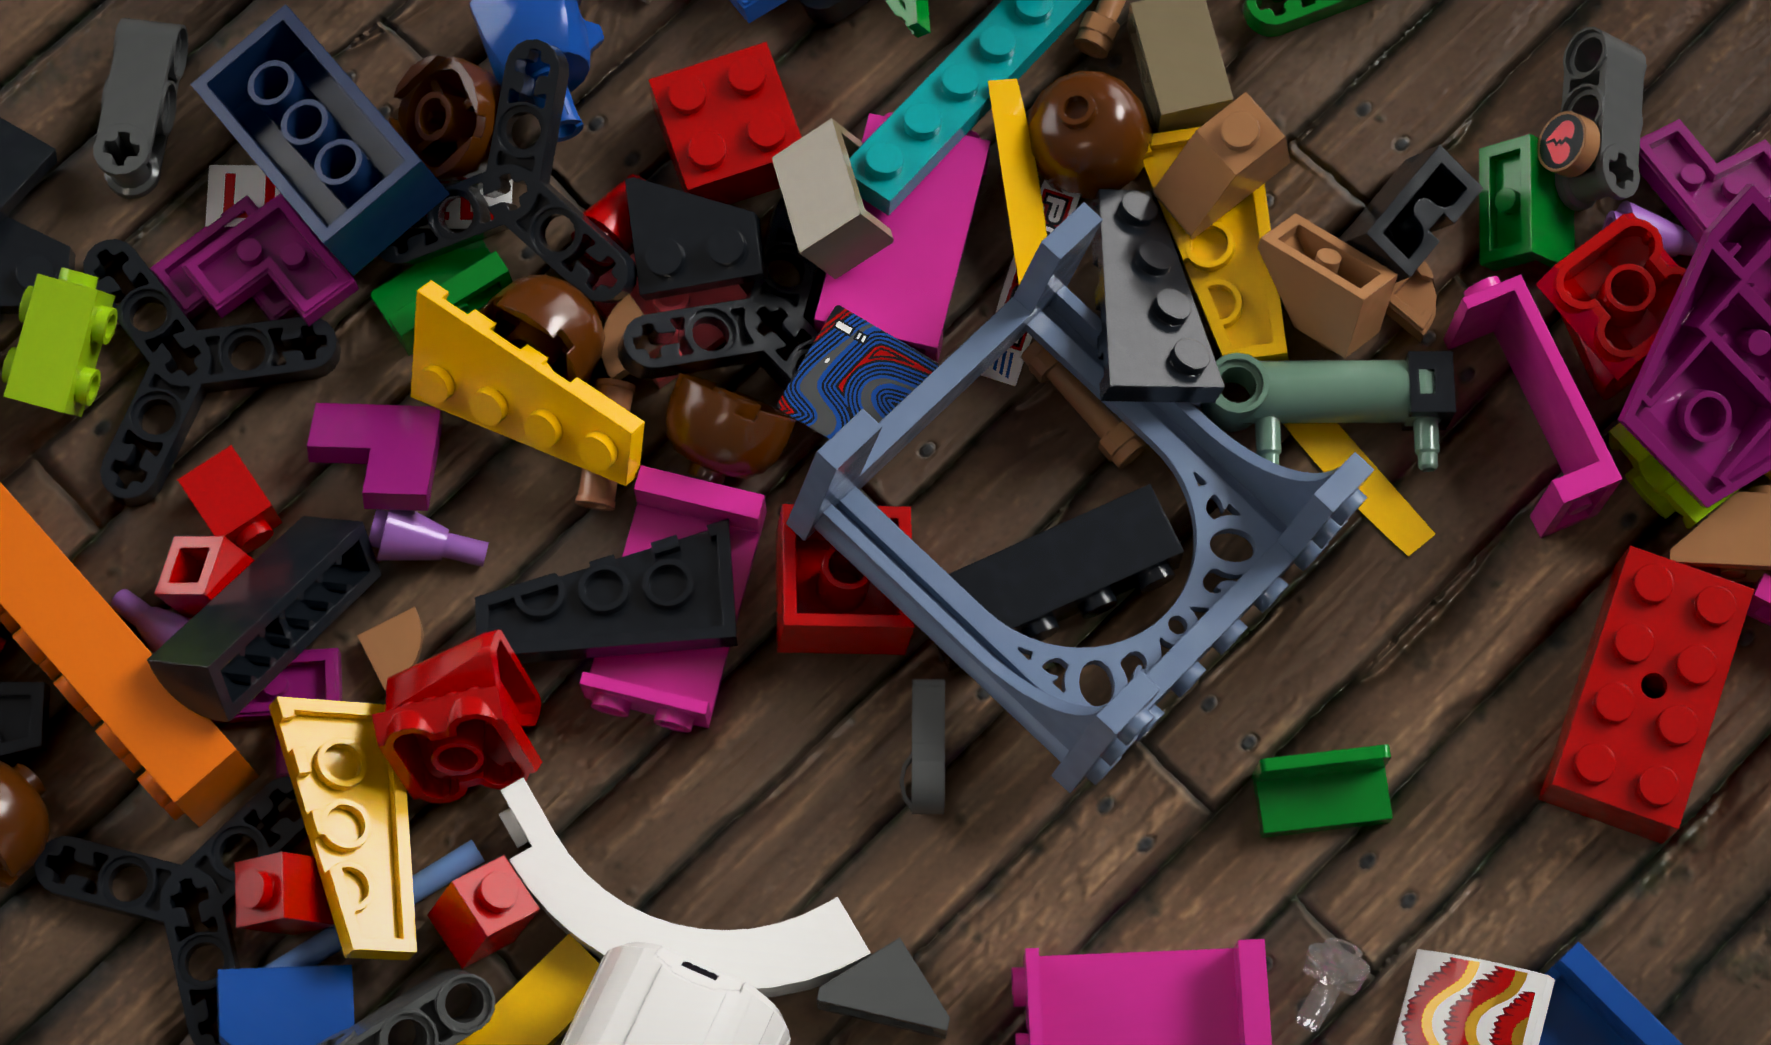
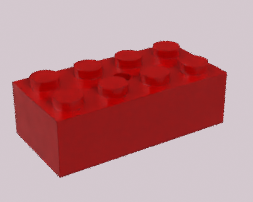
[1538,545,1755,844]

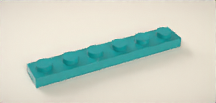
[849,0,1094,216]

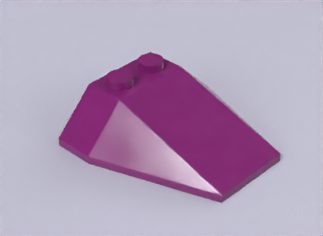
[1618,184,1771,508]

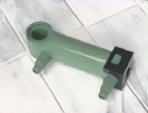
[1200,351,1456,472]

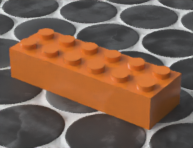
[0,482,259,828]

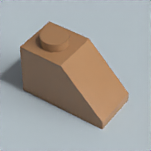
[1153,92,1290,240]
[1258,213,1398,358]
[1668,485,1771,586]

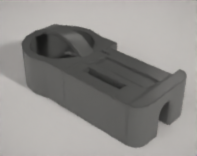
[899,679,945,814]

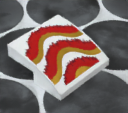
[1392,949,1555,1045]

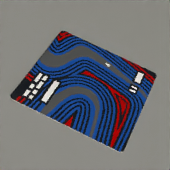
[777,305,939,439]

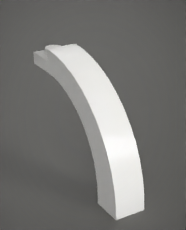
[499,777,871,998]

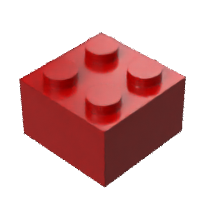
[648,41,802,205]
[776,504,915,655]

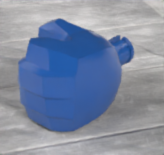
[469,0,604,142]

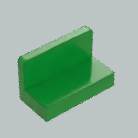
[1479,134,1575,271]
[371,240,512,356]
[1252,744,1393,838]

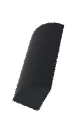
[147,516,382,722]

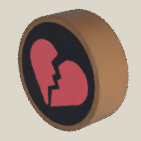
[1538,111,1600,178]

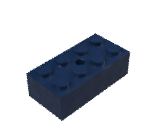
[190,4,449,276]

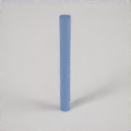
[262,839,485,968]

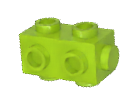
[2,267,118,417]

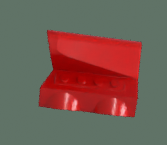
[1536,213,1687,400]
[372,630,543,804]

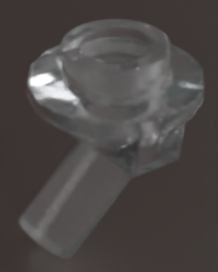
[1295,938,1371,1032]

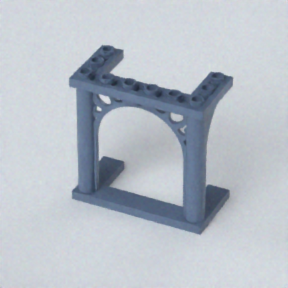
[786,202,1375,793]

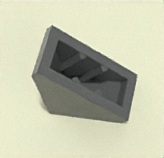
[817,937,950,1039]

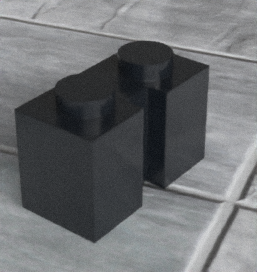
[1340,145,1483,283]

